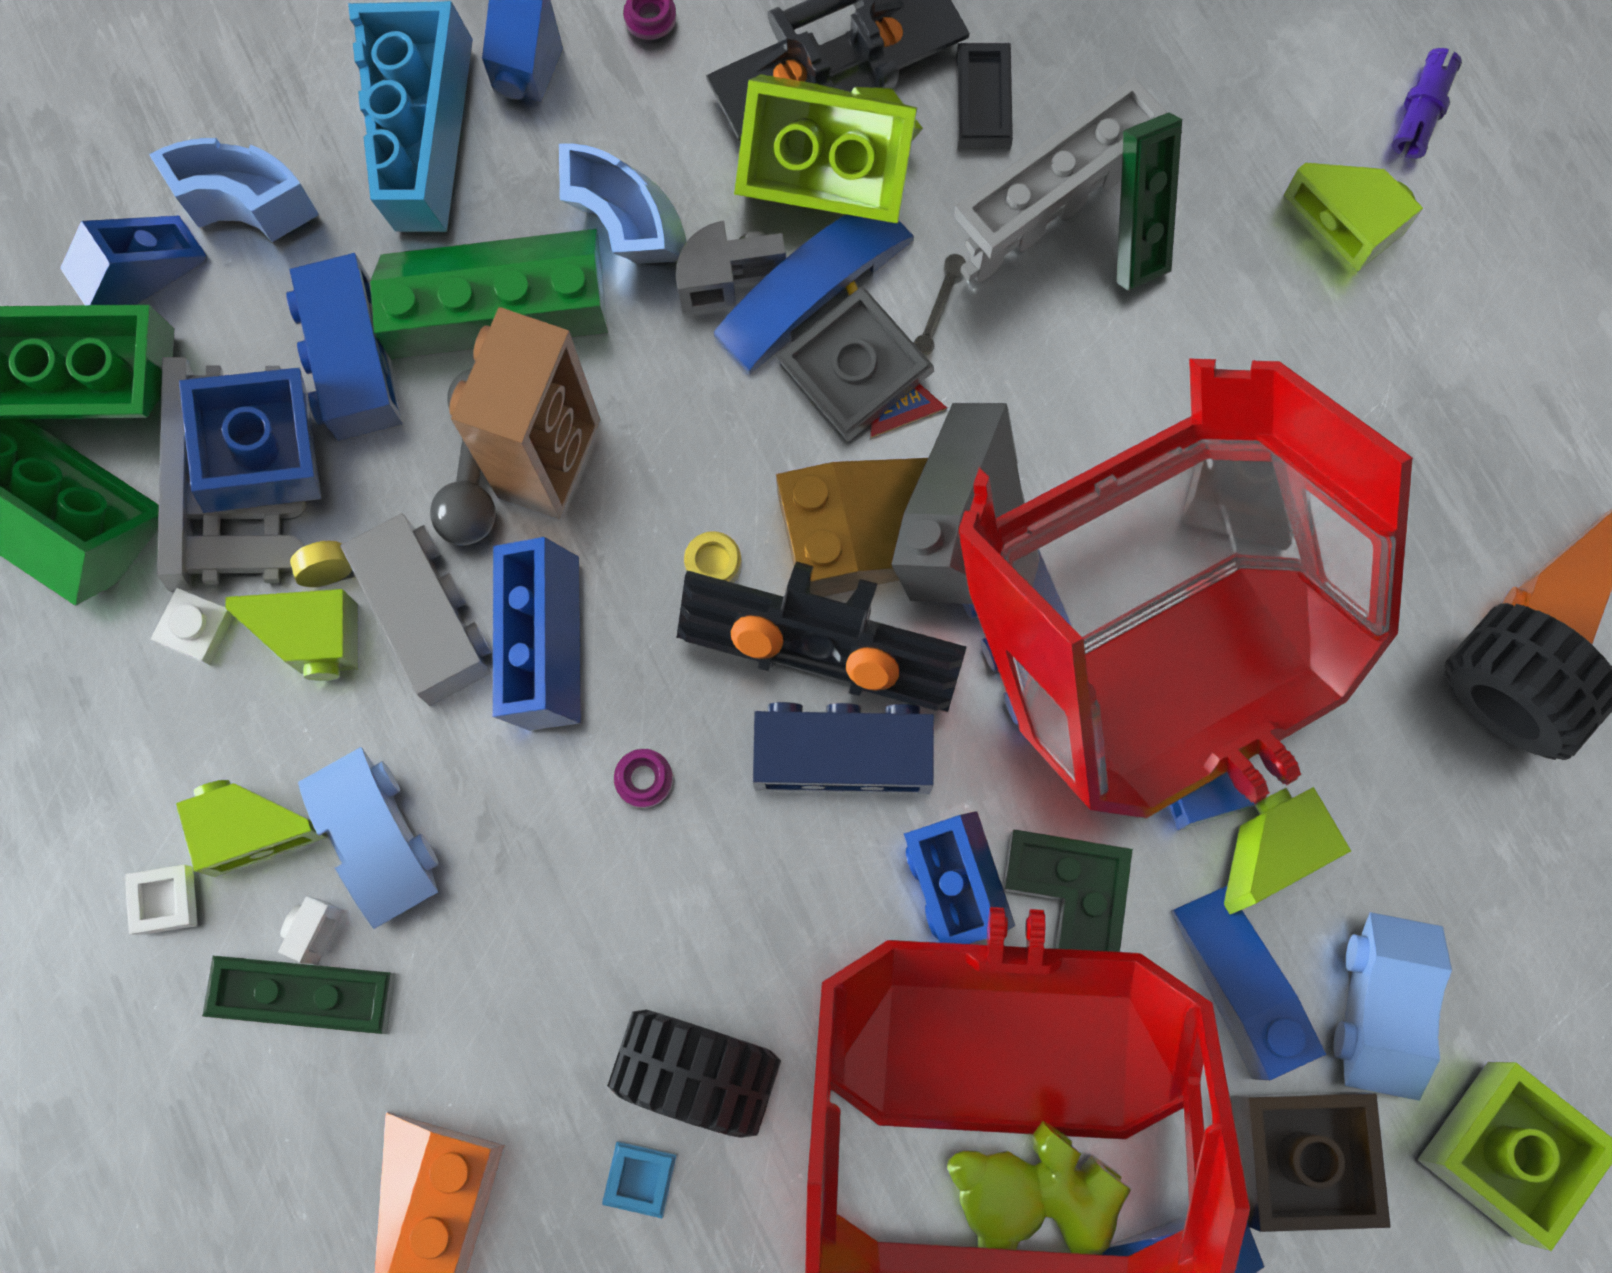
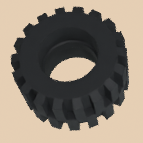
[1444,603,1612,760]
[607,1009,781,1138]

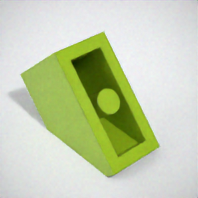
[1283,162,1423,272]
[225,589,358,681]
[176,780,328,877]
[1224,787,1351,915]

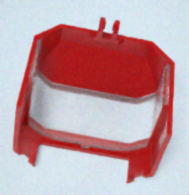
[958,358,1413,818]

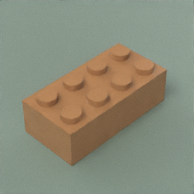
[449,307,601,519]

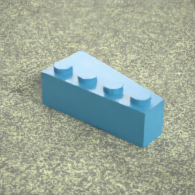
[348,1,473,232]

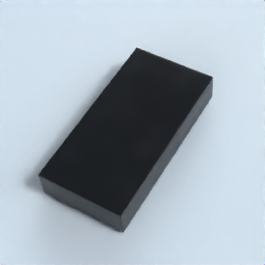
[956,43,1013,149]

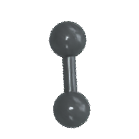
[430,368,496,545]

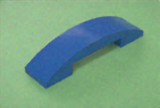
[714,214,914,374]

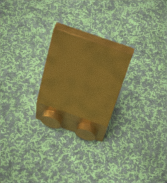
[776,458,928,597]

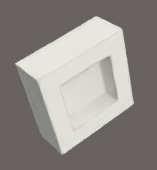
[151,588,234,665]
[125,864,198,936]
[278,896,344,965]

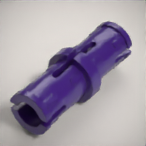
[1391,48,1462,159]

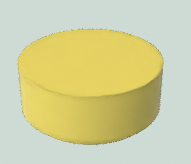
[684,531,742,583]
[290,541,352,587]

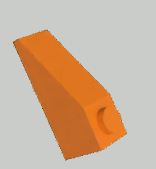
[1502,509,1612,644]

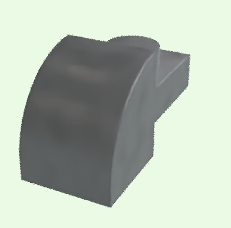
[676,221,786,313]

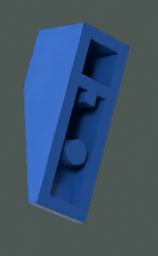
[1171,886,1326,1081]

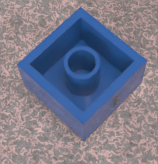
[179,367,321,513]

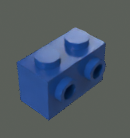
[904,811,1016,944]

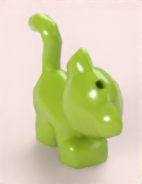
[947,1121,1131,1255]

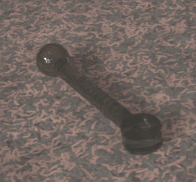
[913,254,966,356]

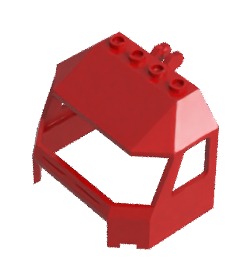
[805,907,1250,1273]

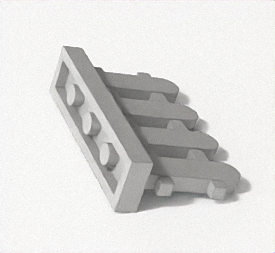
[954,76,1168,283]
[157,357,307,591]

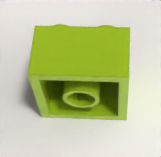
[1418,1062,1612,1252]

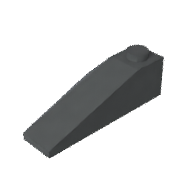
[891,403,1034,604]

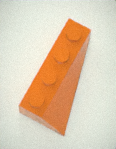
[375,1112,505,1273]

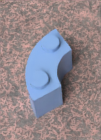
[149,138,319,242]
[559,144,687,264]
[298,747,439,929]
[1333,912,1452,1101]

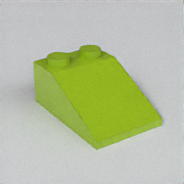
[734,74,917,223]

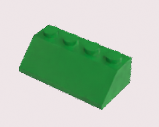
[370,228,608,359]
[0,305,175,419]
[0,419,159,606]

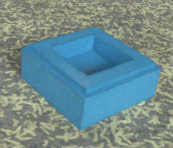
[602,1141,678,1219]

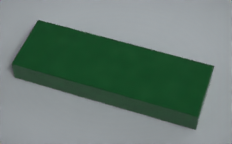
[1116,112,1183,290]
[202,955,396,1034]

